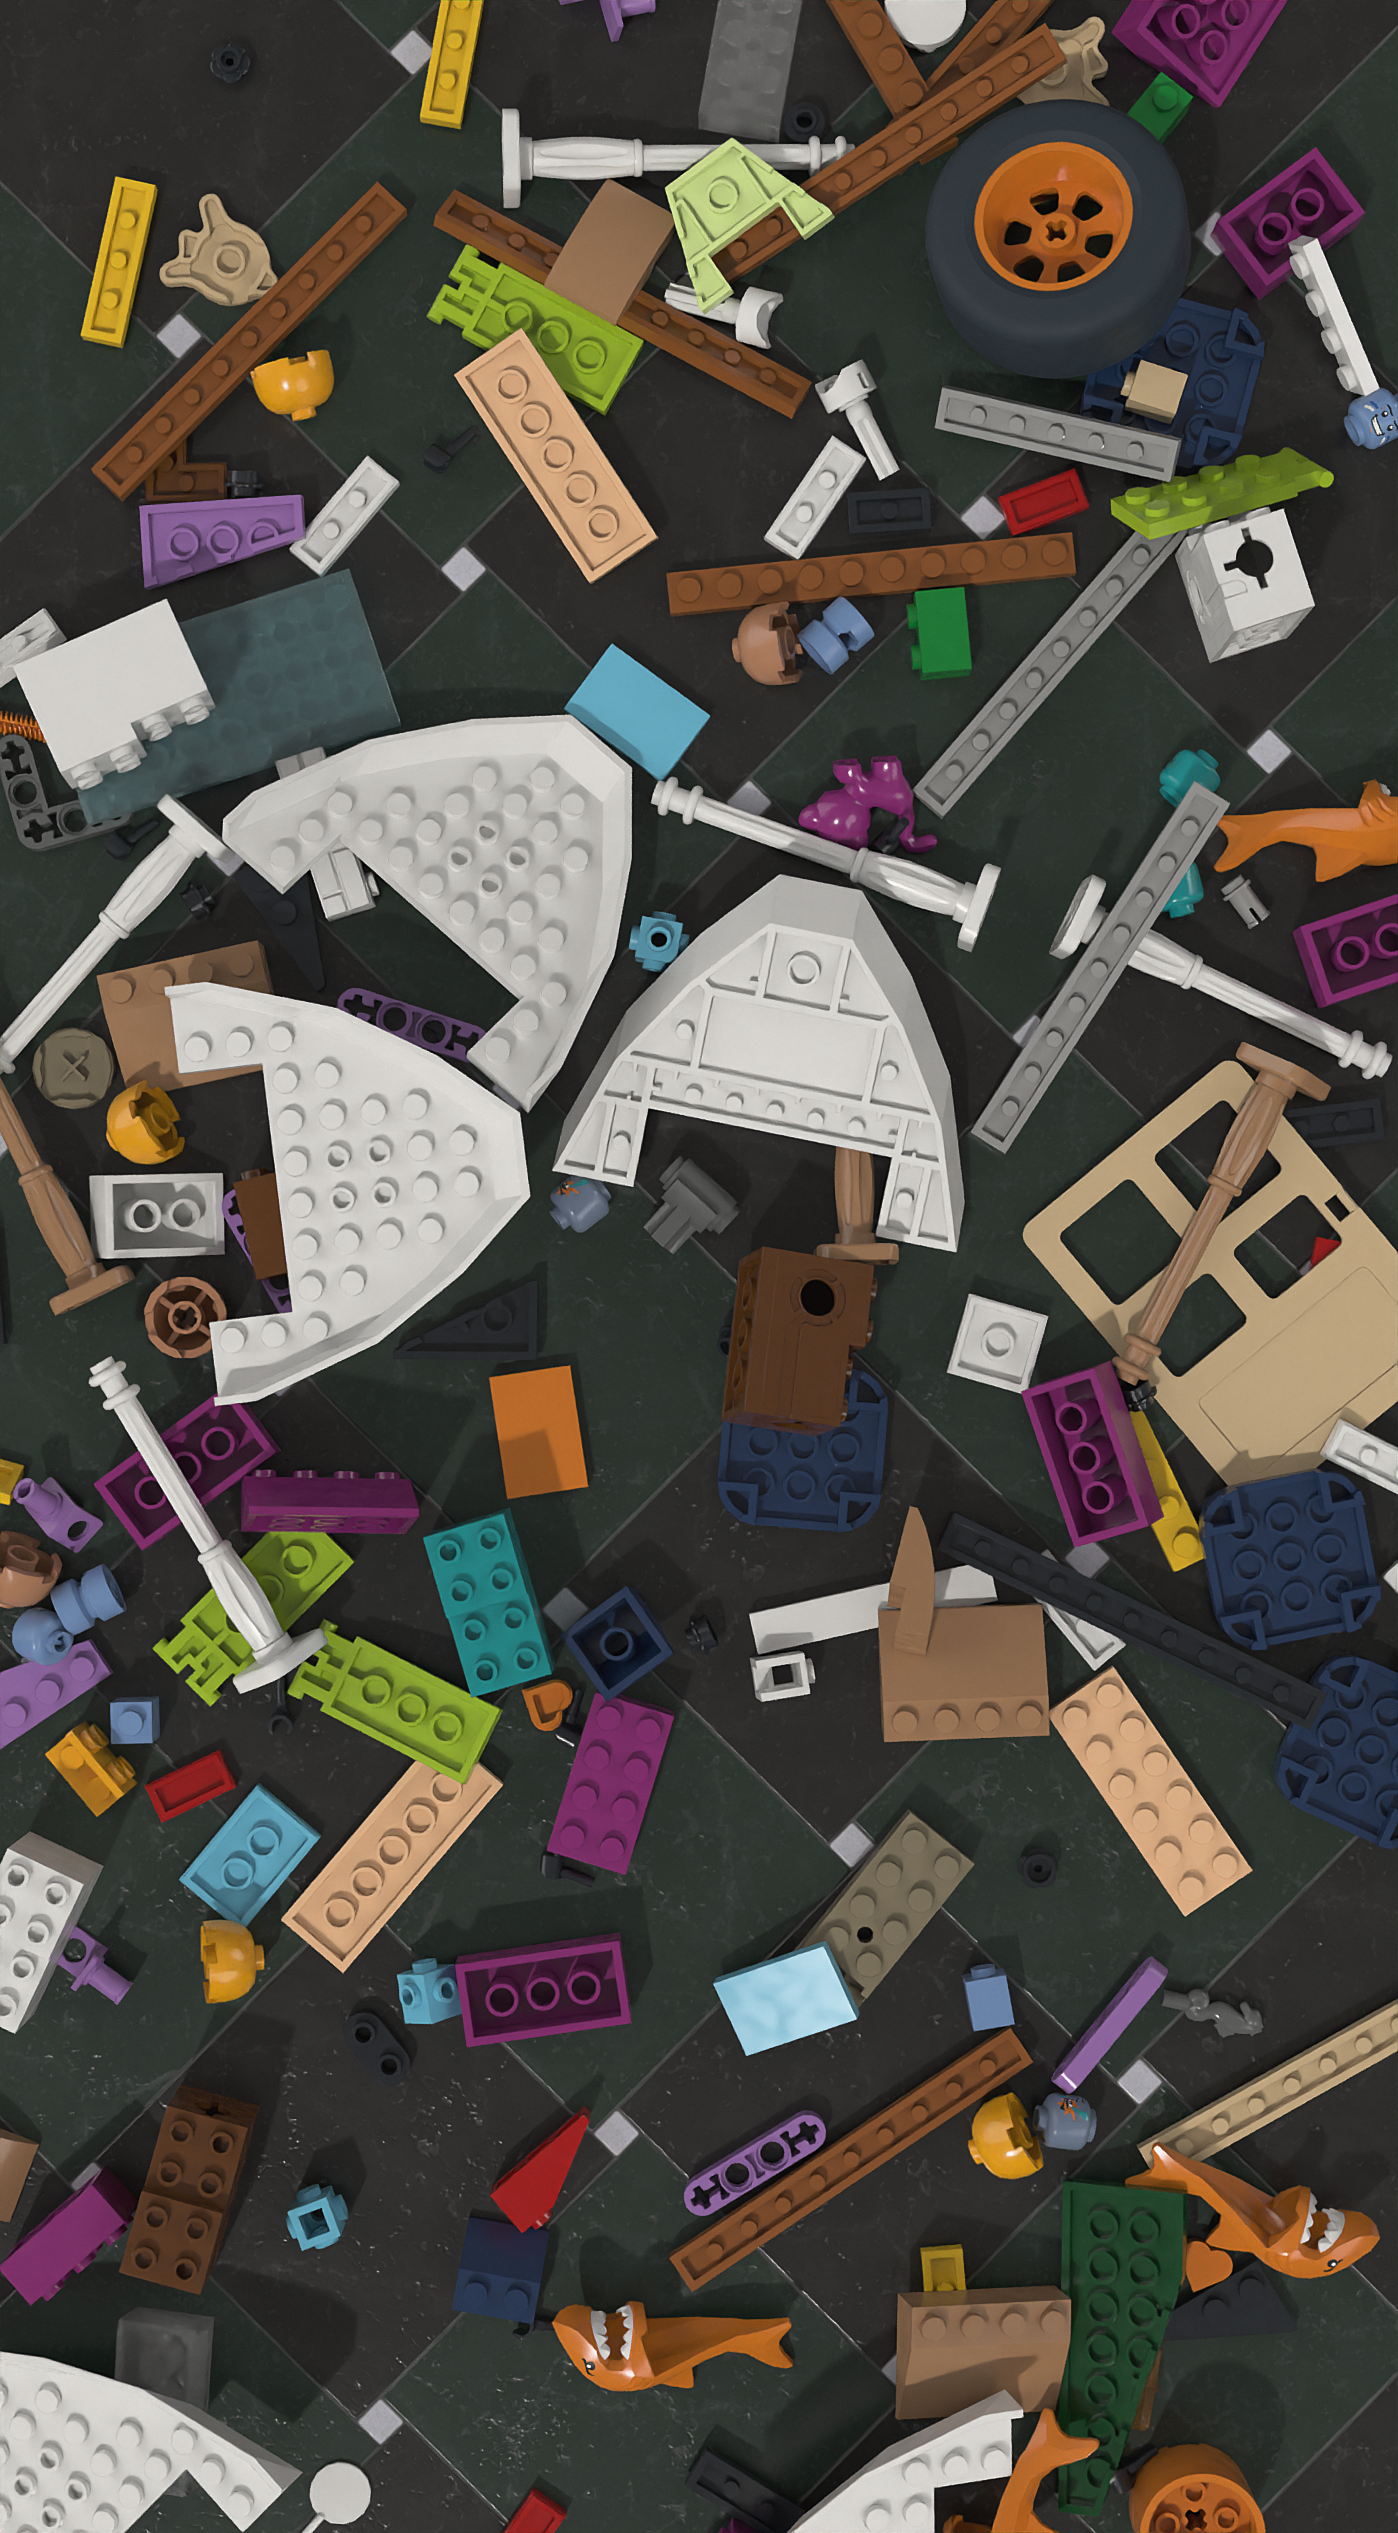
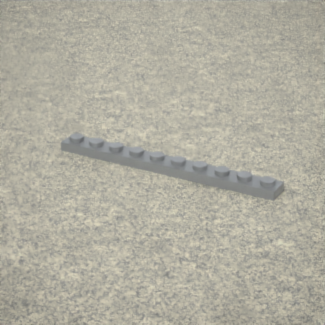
[912,527,1194,819]
[971,780,1230,1153]

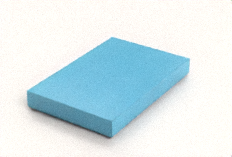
[564,644,710,781]
[179,1783,322,1927]
[713,1941,859,2056]

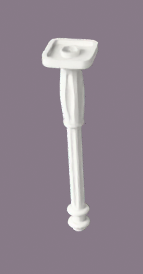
[502,108,855,208]
[651,777,1001,952]
[0,793,237,1075]
[1049,874,1392,1079]
[89,1356,329,1694]

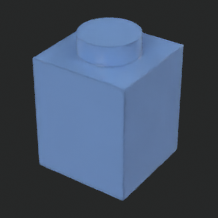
[110,1696,160,1744]
[962,1964,1015,2031]

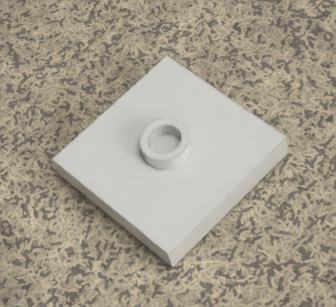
[946,1294,1048,1394]

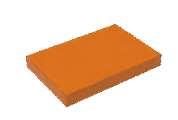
[489,1365,589,1499]

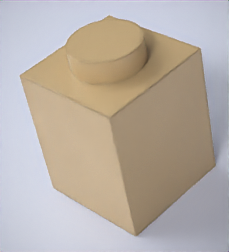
[1120,360,1188,424]

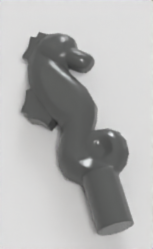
[1161,1989,1264,2038]

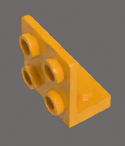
[45,1721,137,1817]

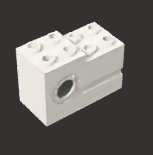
[1175,507,1315,663]
[12,599,216,790]
[0,1832,104,2034]

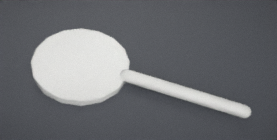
[302,2461,371,2533]

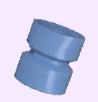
[797,596,875,675]
[50,1564,126,1636]

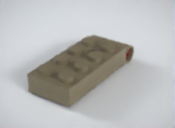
[794,1808,974,2009]

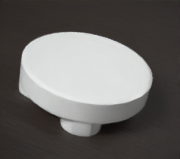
[884,0,966,53]

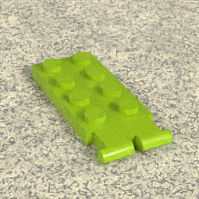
[427,244,644,416]
[1110,447,1334,540]
[153,1532,356,1707]
[287,1619,503,1785]

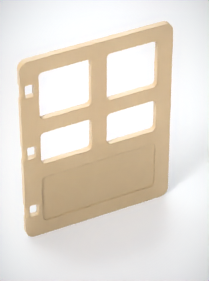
[1023,1061,1398,1486]

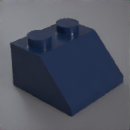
[560,1586,675,1702]
[452,2215,550,2324]

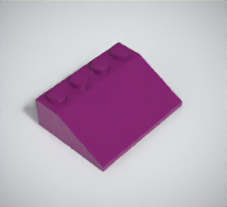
[1111,0,1287,108]
[241,1470,419,1534]

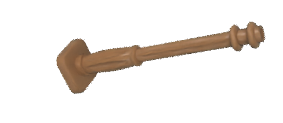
[1112,1042,1331,1386]
[0,1078,135,1316]
[813,1146,899,1266]

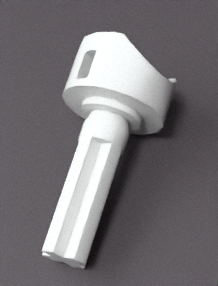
[665,283,783,349]
[815,360,900,480]

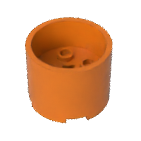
[1129,2443,1266,2533]

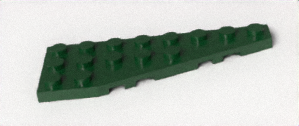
[1058,2178,1187,2517]

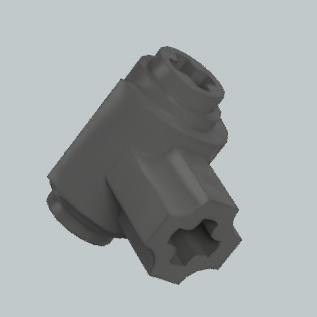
[643,1155,741,1254]

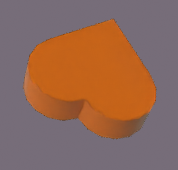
[522,1678,573,1731]
[1186,2237,1233,2292]

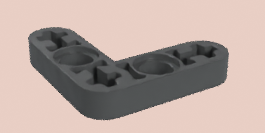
[0,734,135,852]

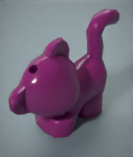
[798,755,938,853]

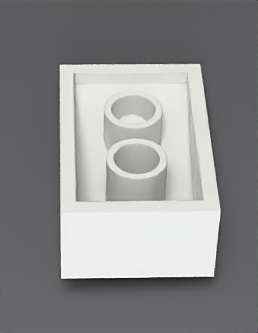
[89,1173,225,1259]

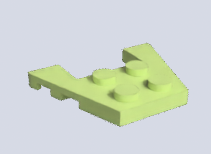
[665,137,835,315]

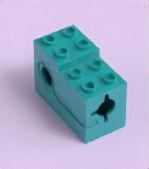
[423,1508,556,1698]

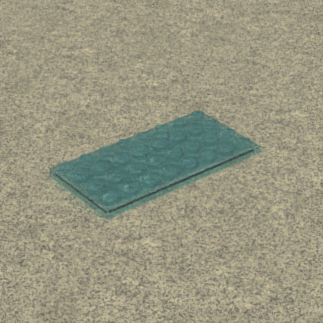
[76,569,401,826]

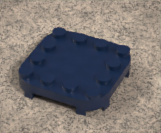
[1080,298,1265,473]
[717,1369,889,1533]
[1199,1468,1381,1650]
[1274,1654,1398,1850]

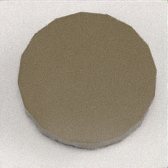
[32,1027,116,1110]

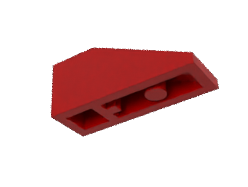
[490,2106,591,2233]

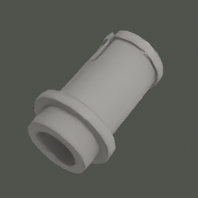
[1221,874,1270,929]

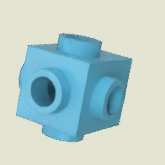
[629,911,690,973]
[397,1958,462,2024]
[286,2184,349,2251]

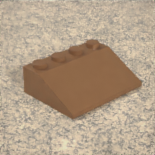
[97,940,275,1092]
[878,1603,1050,1742]
[895,2285,1071,2420]

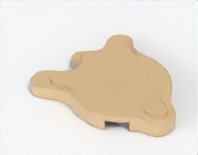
[1016,16,1110,107]
[159,194,279,306]

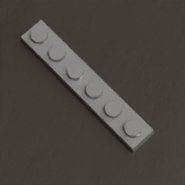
[935,385,1182,482]

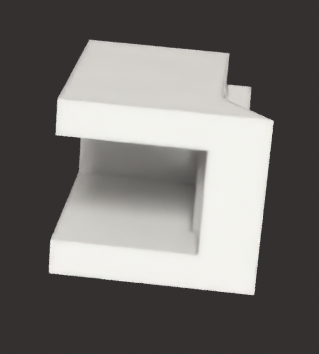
[750,1650,815,1702]

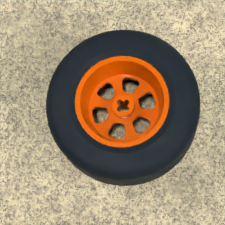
[925,99,1191,379]

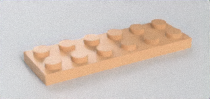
[454,328,659,584]
[1049,1666,1252,1916]
[281,1760,504,1973]

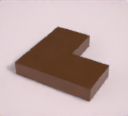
[145,437,229,505]

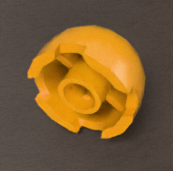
[250,350,334,421]
[106,1080,185,1165]
[200,1920,264,2004]
[968,2093,1044,2179]

